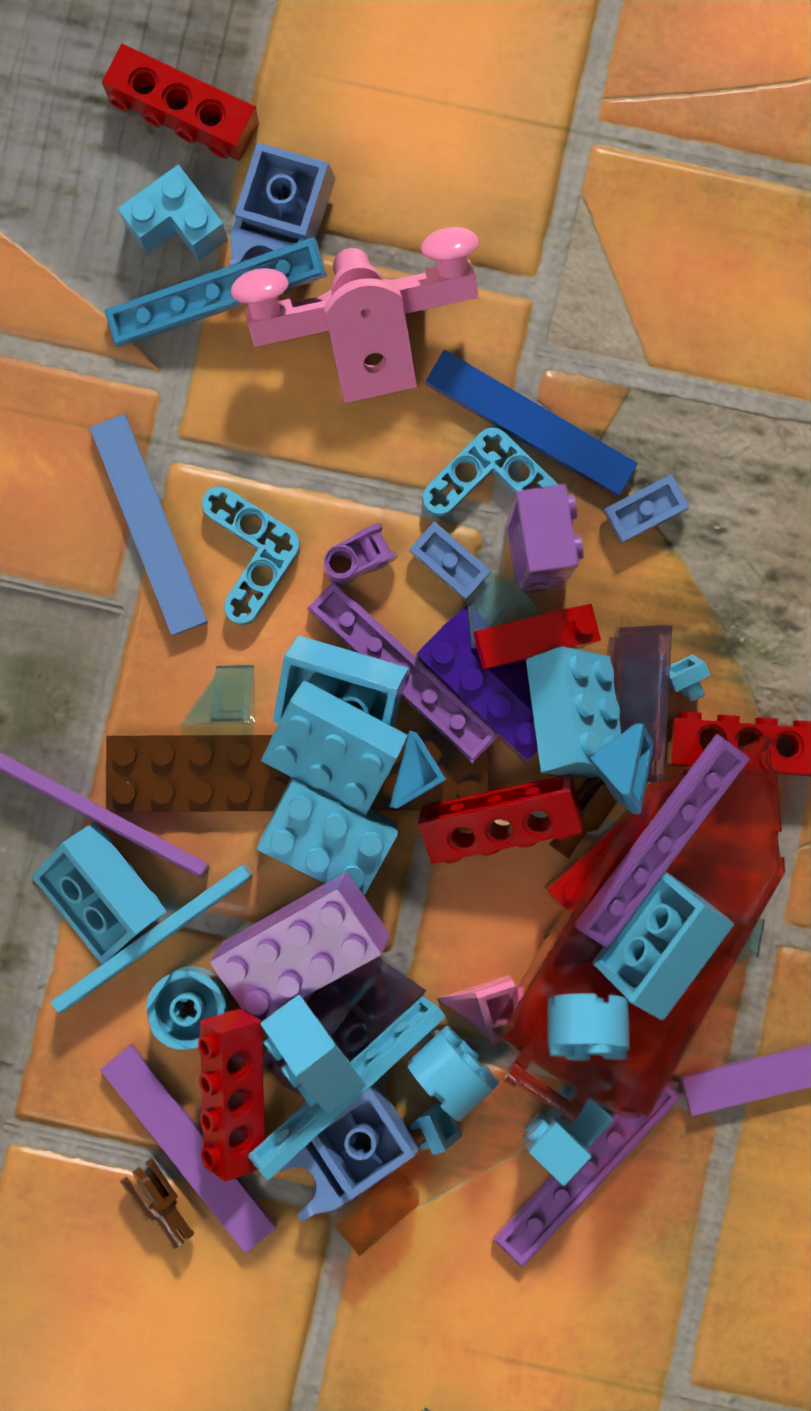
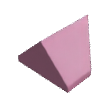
[437,975,528,1045]

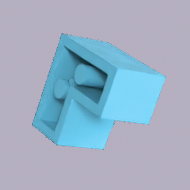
[117,164,228,261]
[260,995,366,1115]
[523,1080,614,1186]

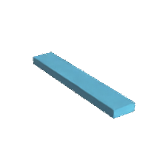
[50,864,253,1013]
[248,996,446,1181]

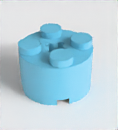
[146,966,230,1050]
[548,994,629,1061]
[408,1026,500,1122]

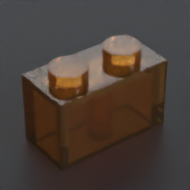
[334,1168,420,1257]

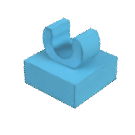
[659,654,711,702]
[410,1102,463,1155]

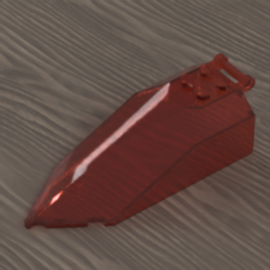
[491,736,786,1125]

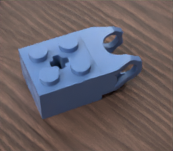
[229,142,336,296]
[278,1082,420,1222]

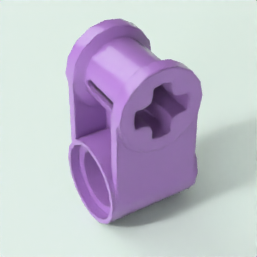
[324,523,398,585]

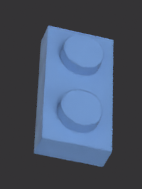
[603,474,689,544]
[409,521,491,601]

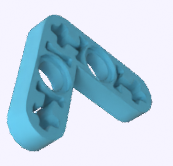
[423,427,558,517]
[202,486,300,626]

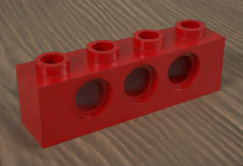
[101,43,259,161]
[665,712,811,776]
[418,774,583,864]
[198,1008,265,1182]

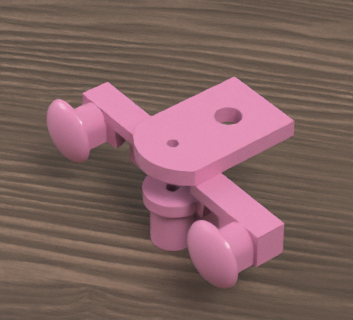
[231,227,479,403]

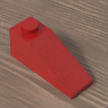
[473,604,601,670]

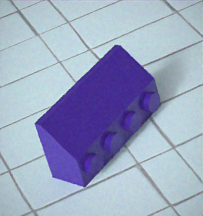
[416,604,538,763]

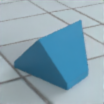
[590,724,654,814]
[389,731,446,809]

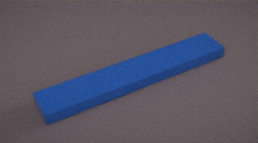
[425,350,638,498]

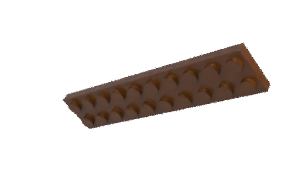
[106,734,488,812]

